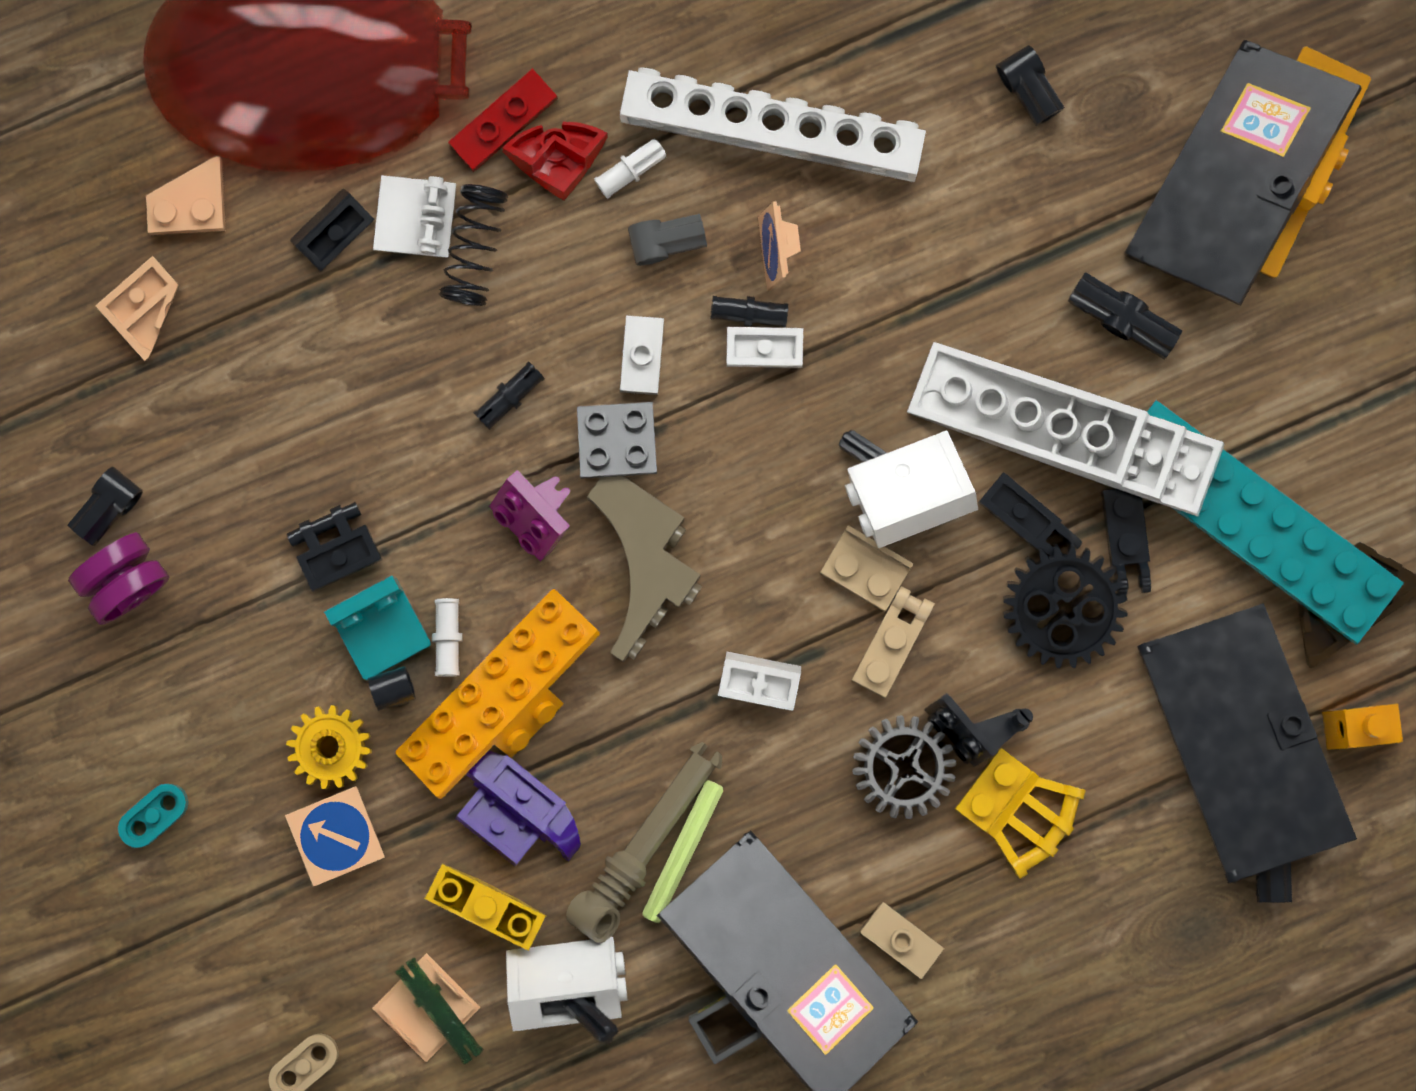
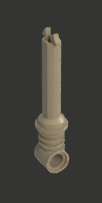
[566,742,722,943]

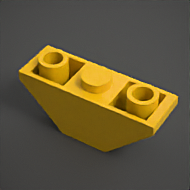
[425,864,546,951]

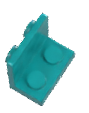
[324,575,431,680]

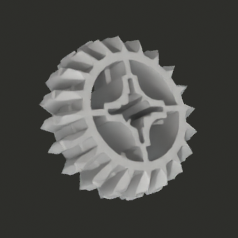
[852,715,956,819]

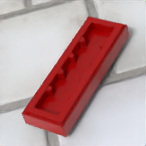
[448,68,558,172]

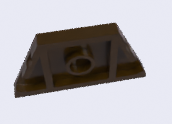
[1297,542,1416,668]

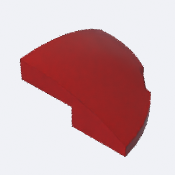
[502,122,608,201]

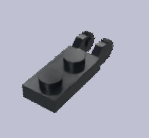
[978,472,1082,557]
[1101,489,1151,595]

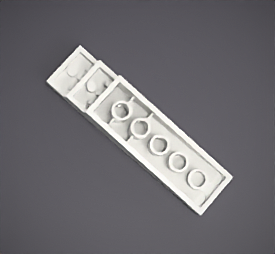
[907,342,1225,516]

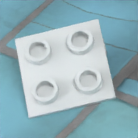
[373,175,456,258]

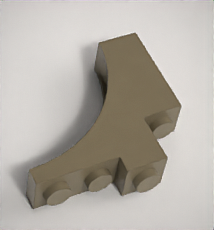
[587,476,702,662]

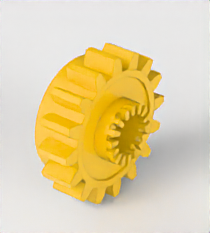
[286,705,372,789]

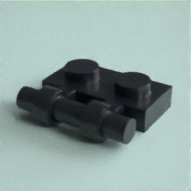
[286,502,383,592]

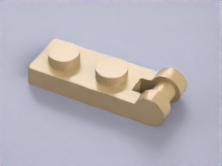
[852,586,935,698]

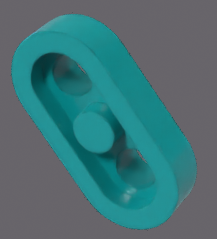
[118,784,188,848]

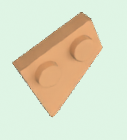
[146,157,226,235]

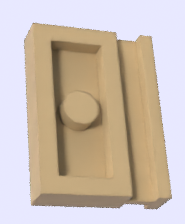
[820,525,913,612]

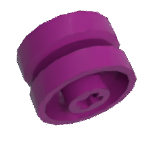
[68,532,170,625]

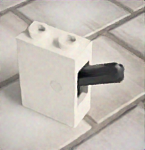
[839,430,978,549]
[506,937,628,1044]

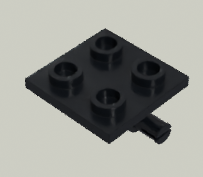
[924,693,1033,767]

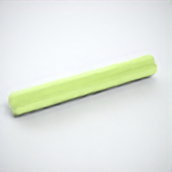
[642,780,723,923]

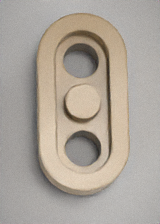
[268,1033,339,1091]

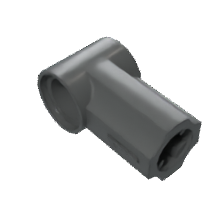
[628,214,707,266]

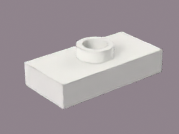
[620,315,664,395]
[727,327,803,368]

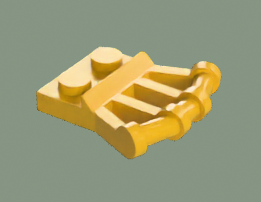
[954,748,1086,879]

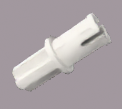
[594,139,666,199]

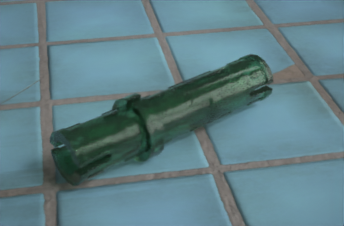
[394,957,483,1065]

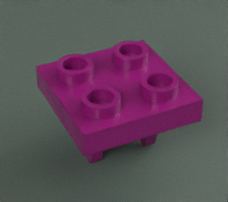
[489,470,570,562]

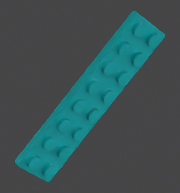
[1147,400,1404,645]

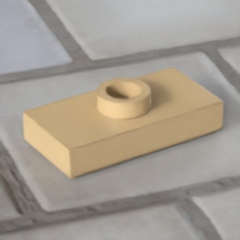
[859,901,944,979]

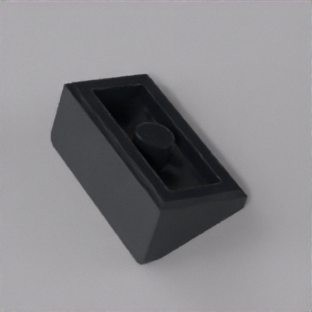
[290,189,375,272]

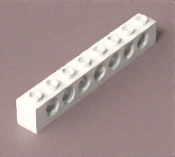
[620,68,926,182]

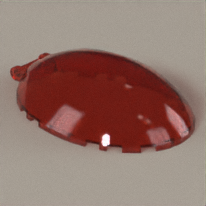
[143,0,472,172]

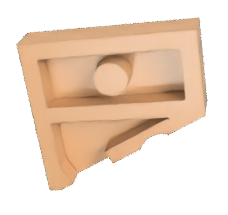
[95,256,179,361]

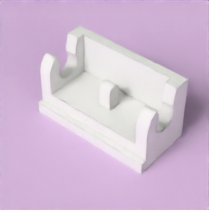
[718,651,801,711]

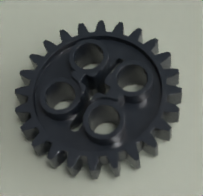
[1003,544,1128,669]

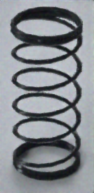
[439,184,508,306]

